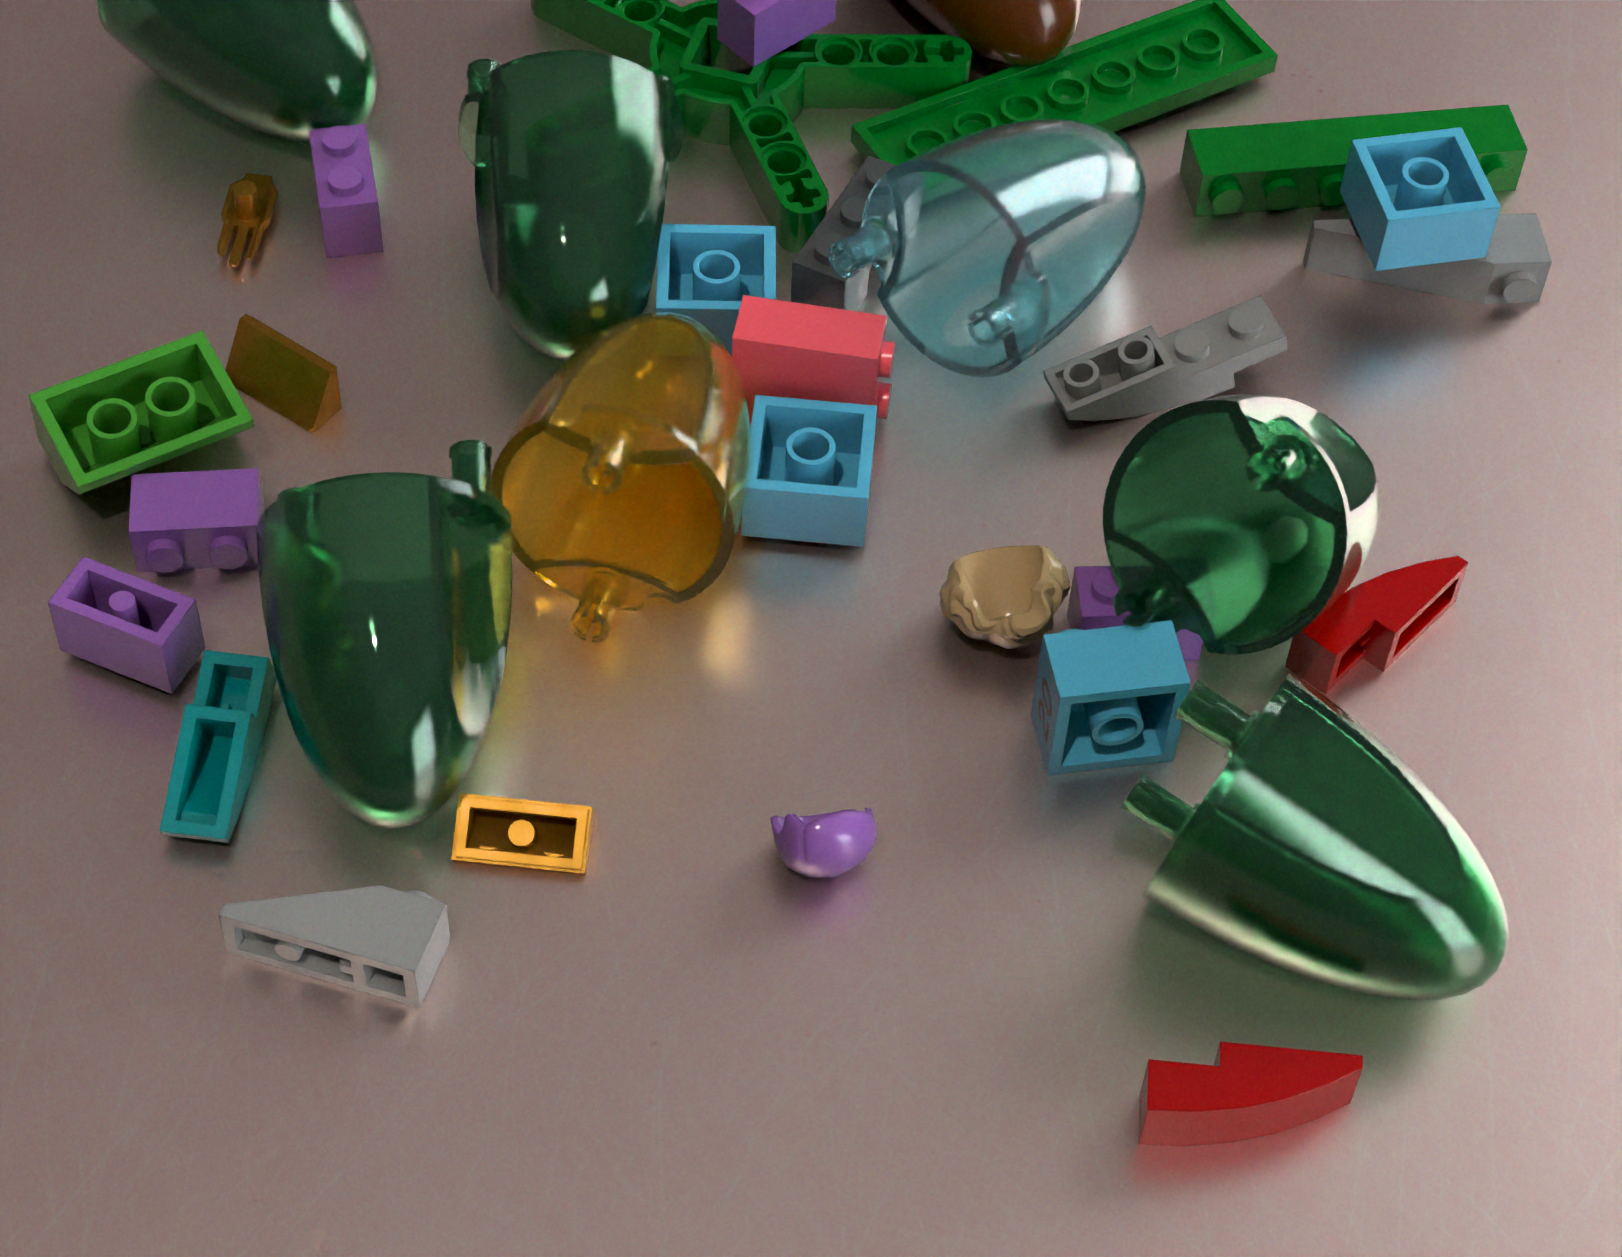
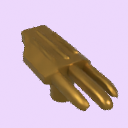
[217,173,278,268]

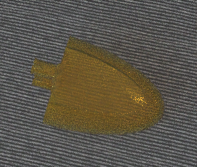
[490,312,751,642]

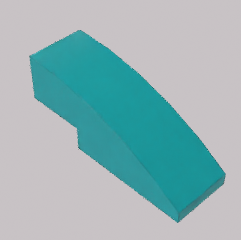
[159,650,278,843]

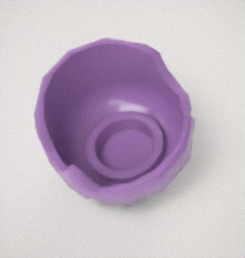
[770,808,877,878]

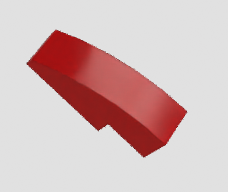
[1285,556,1469,694]
[1138,1041,1363,1147]

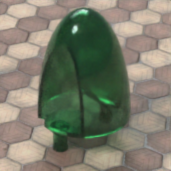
[97,0,379,143]
[458,50,685,363]
[1103,394,1381,655]
[257,440,513,829]
[1120,672,1509,1001]

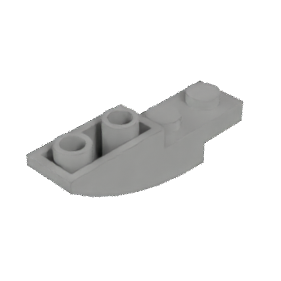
[1043,295,1287,421]

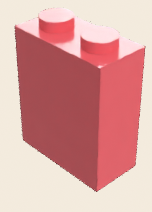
[730,295,896,424]

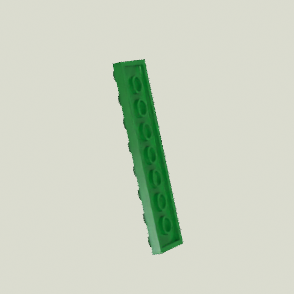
[851,0,1278,206]

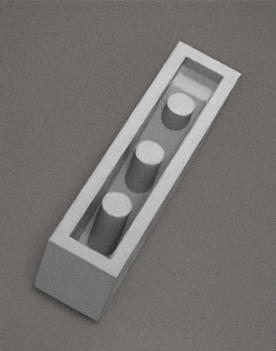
[1303,213,1552,304]

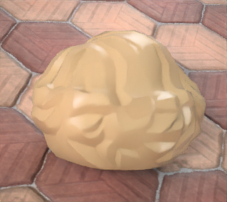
[939,545,1070,649]

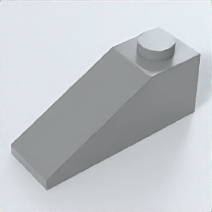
[218,885,450,1008]

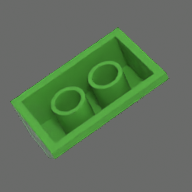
[29,330,254,494]

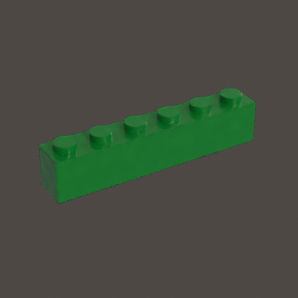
[1180,104,1528,217]

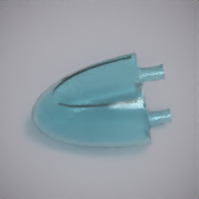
[829,118,1146,377]

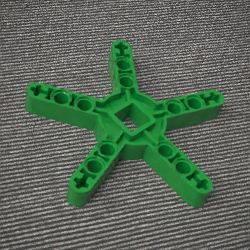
[523,0,972,254]

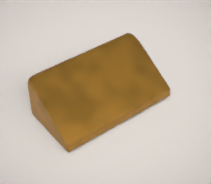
[225,314,342,432]
[451,793,596,874]

